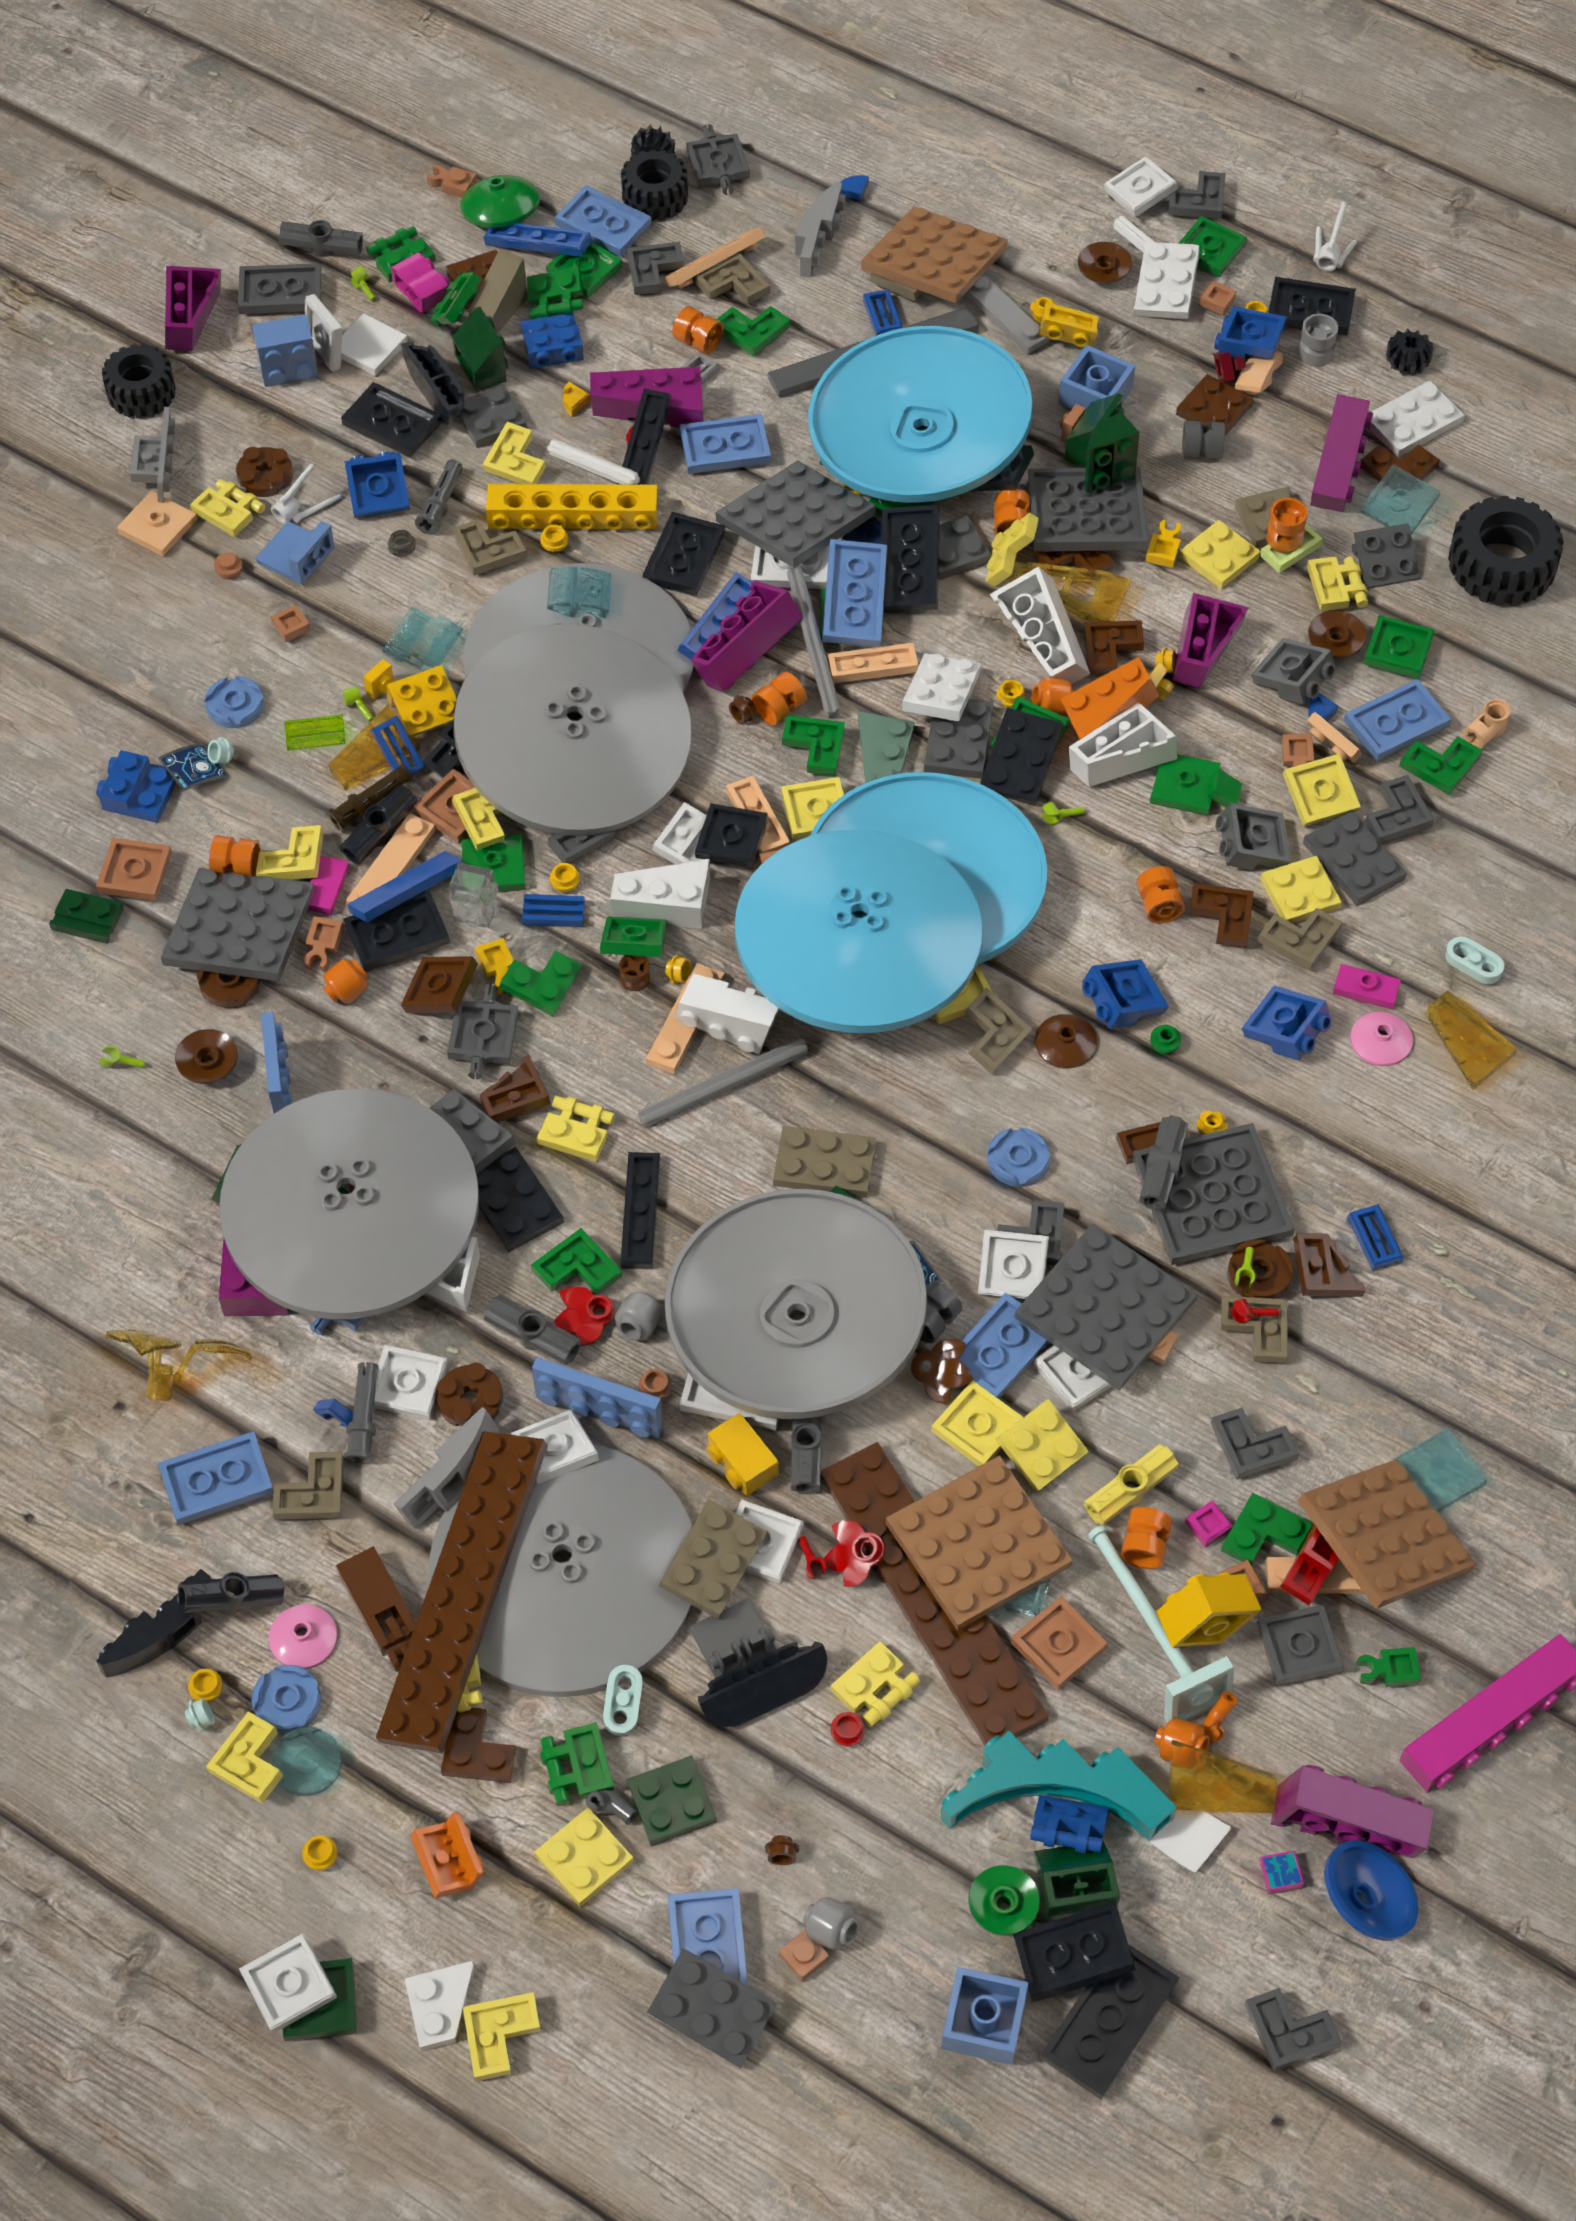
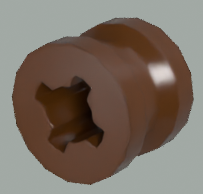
[619,955,650,991]

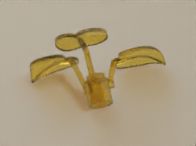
[106,1329,252,1401]

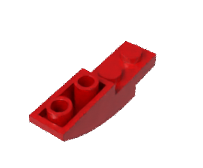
[1280,1524,1339,1606]

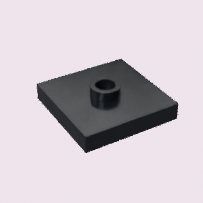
[695,803,769,868]

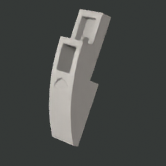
[795,182,846,277]
[394,1407,500,1529]

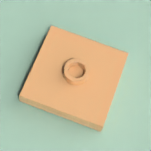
[117,491,197,557]

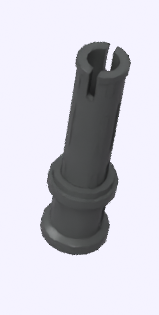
[415,459,463,535]
[343,1362,379,1464]

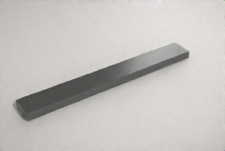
[768,306,979,398]

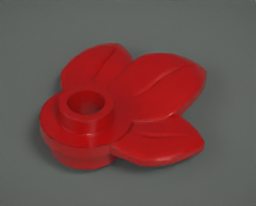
[553,1286,616,1346]
[823,1521,885,1587]

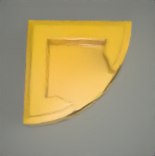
[562,381,590,417]

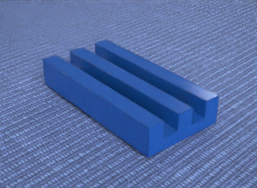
[863,289,903,336]
[370,715,426,776]
[522,894,585,927]
[1348,1204,1404,1272]

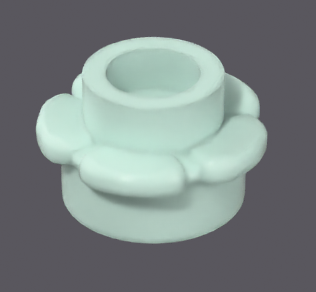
[208,737,234,766]
[185,1698,215,1731]

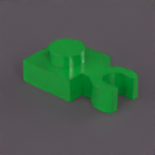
[1356,1647,1421,1687]

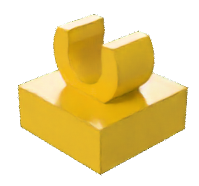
[1149,662,1174,702]

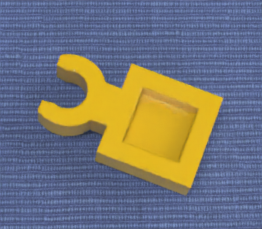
[1145,520,1181,568]
[474,938,513,995]

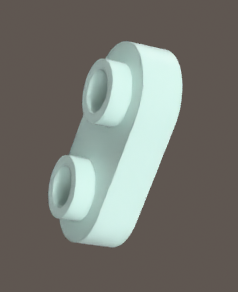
[1445,937,1504,984]
[603,1664,642,1736]

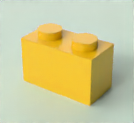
[706,1412,779,1497]

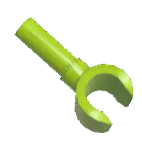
[351,266,376,302]
[342,687,374,722]
[1041,802,1085,826]
[99,1045,145,1068]
[1235,1247,1255,1288]

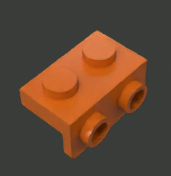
[410,1812,483,1899]

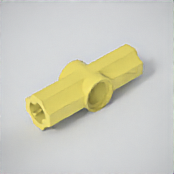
[1084,1444,1179,1525]

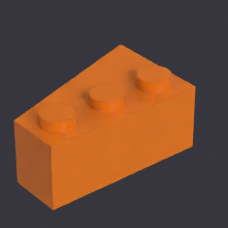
[1061,657,1160,739]

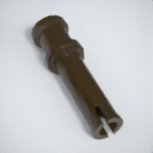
[327,764,413,832]

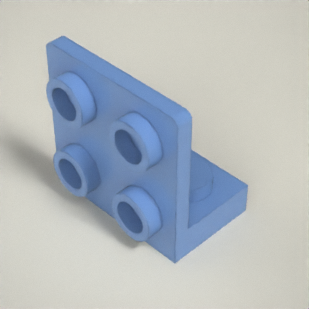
[256,521,335,585]

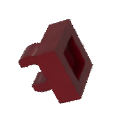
[1213,351,1246,382]

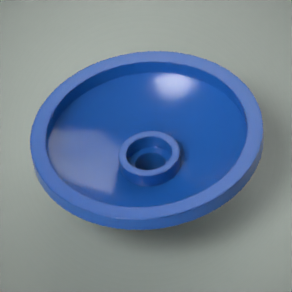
[1324,1840,1419,1941]

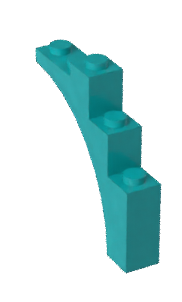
[940,1731,1177,1841]

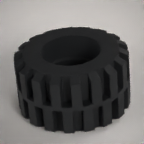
[621,149,688,221]
[102,344,176,418]

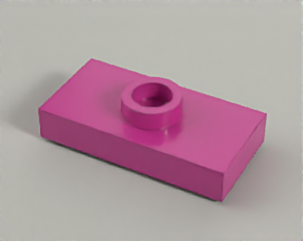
[1333,964,1401,1010]

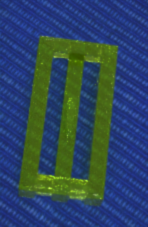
[284,714,346,751]

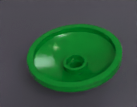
[460,175,540,228]

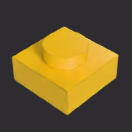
[363,659,394,701]

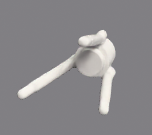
[1313,201,1357,271]
[271,464,342,525]

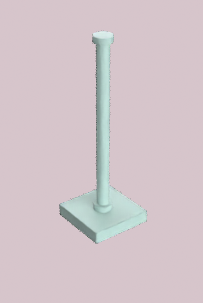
[1088,1525,1234,1723]

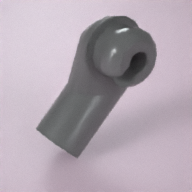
[586,1790,638,1825]

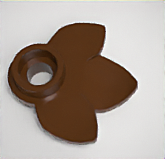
[911,1339,974,1404]

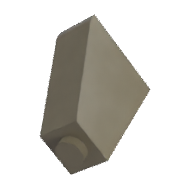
[468,249,528,334]

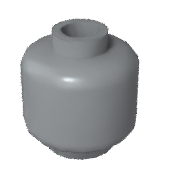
[615,1292,663,1340]
[803,1897,859,1950]

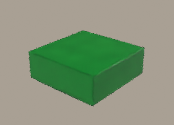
[1208,769,1243,808]

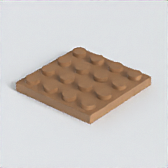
[861,206,1008,303]
[885,1455,1073,1631]
[1297,1459,1476,1609]

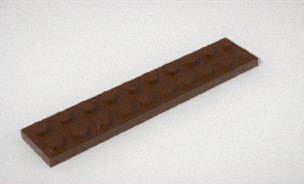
[376,1431,548,1753]
[820,1442,1049,1746]

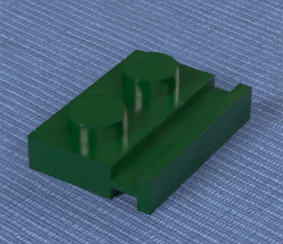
[49,889,124,944]

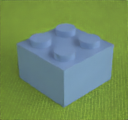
[252,314,319,387]
[1058,345,1136,409]
[941,1966,1029,2065]

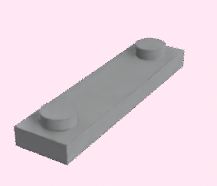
[965,274,1050,354]

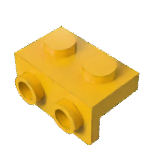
[1039,302,1099,347]

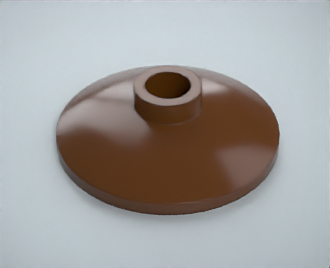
[1078,242,1132,283]
[1308,610,1366,658]
[1035,1014,1097,1069]
[175,1029,238,1084]

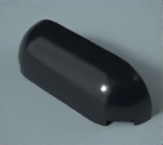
[401,342,464,425]
[698,1641,827,1727]

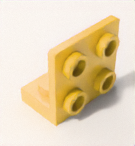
[387,665,457,737]

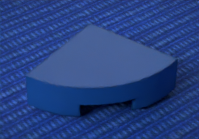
[840,175,869,201]
[1308,693,1338,721]
[313,1398,353,1427]

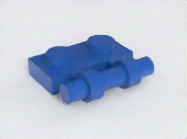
[1030,1795,1109,1854]

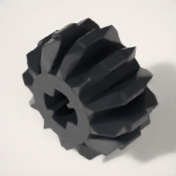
[631,124,675,156]
[1386,328,1434,376]

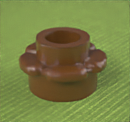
[729,695,755,723]
[765,1835,800,1866]

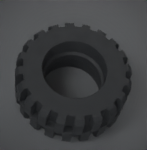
[1448,496,1564,606]

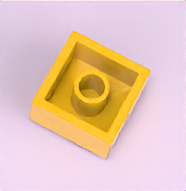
[1156,1572,1262,1648]

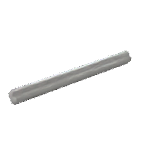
[787,567,841,718]
[638,1038,808,1127]

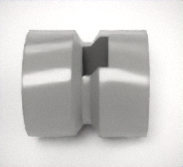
[1298,314,1338,367]

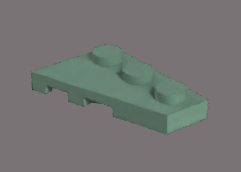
[858,711,915,783]

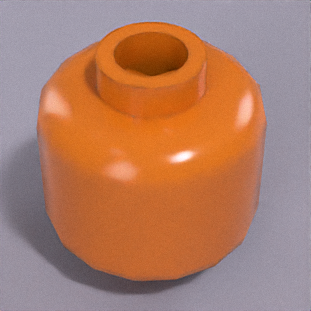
[1031,677,1075,716]
[323,959,369,1004]
[1155,1718,1210,1768]

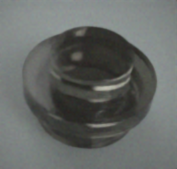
[387,530,416,557]

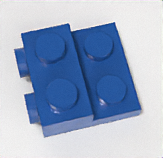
[1214,306,1287,361]
[520,313,584,369]
[344,451,410,518]
[96,750,177,823]
[1082,959,1169,1029]
[1242,986,1332,1060]

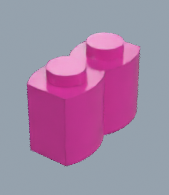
[391,253,450,313]

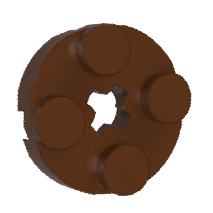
[236,447,293,497]
[197,970,260,1008]
[1227,1239,1293,1299]
[437,1362,503,1426]

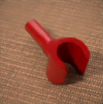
[1230,1298,1279,1324]
[798,1536,827,1579]

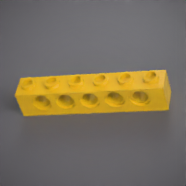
[486,484,658,530]

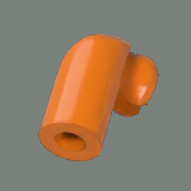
[1201,1691,1238,1743]

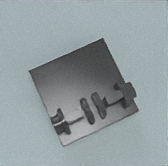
[1352,523,1420,588]
[688,1598,777,1678]

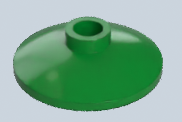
[968,1865,1040,1936]

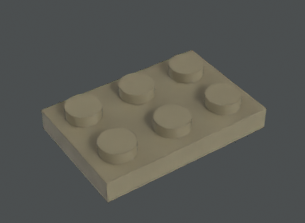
[773,1126,876,1198]
[659,1499,768,1619]

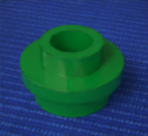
[1150,1025,1181,1055]

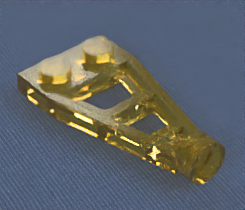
[1009,560,1131,622]

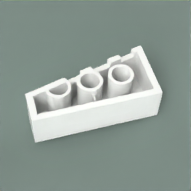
[990,566,1090,684]

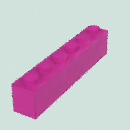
[1399,1633,1576,1793]

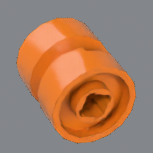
[672,306,724,355]
[994,488,1031,535]
[1266,498,1307,552]
[751,671,807,726]
[209,835,261,877]
[1136,866,1186,923]
[1120,1507,1173,1569]

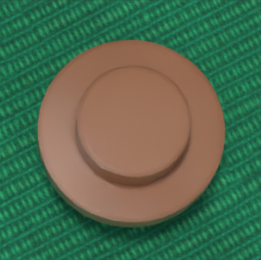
[214,553,243,580]
[639,1369,672,1400]

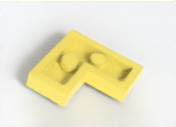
[482,422,546,484]
[986,513,1039,587]
[452,788,505,850]
[256,825,324,880]
[206,1712,283,1804]
[463,1992,541,2082]

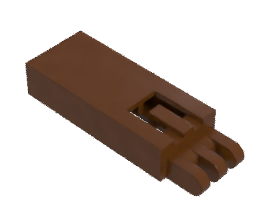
[336,1546,416,1672]

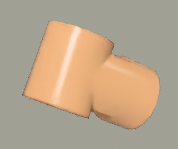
[1463,699,1510,749]

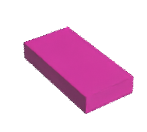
[308,856,350,915]

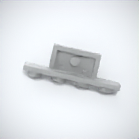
[131,407,175,502]

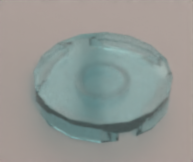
[272,1727,342,1797]

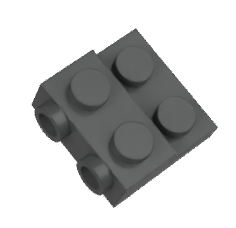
[1251,638,1336,705]
[1215,803,1291,870]

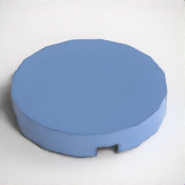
[205,676,264,728]
[987,1128,1050,1187]
[251,1665,322,1733]

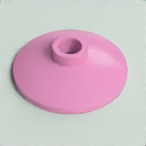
[1350,1012,1413,1066]
[269,1604,337,1669]

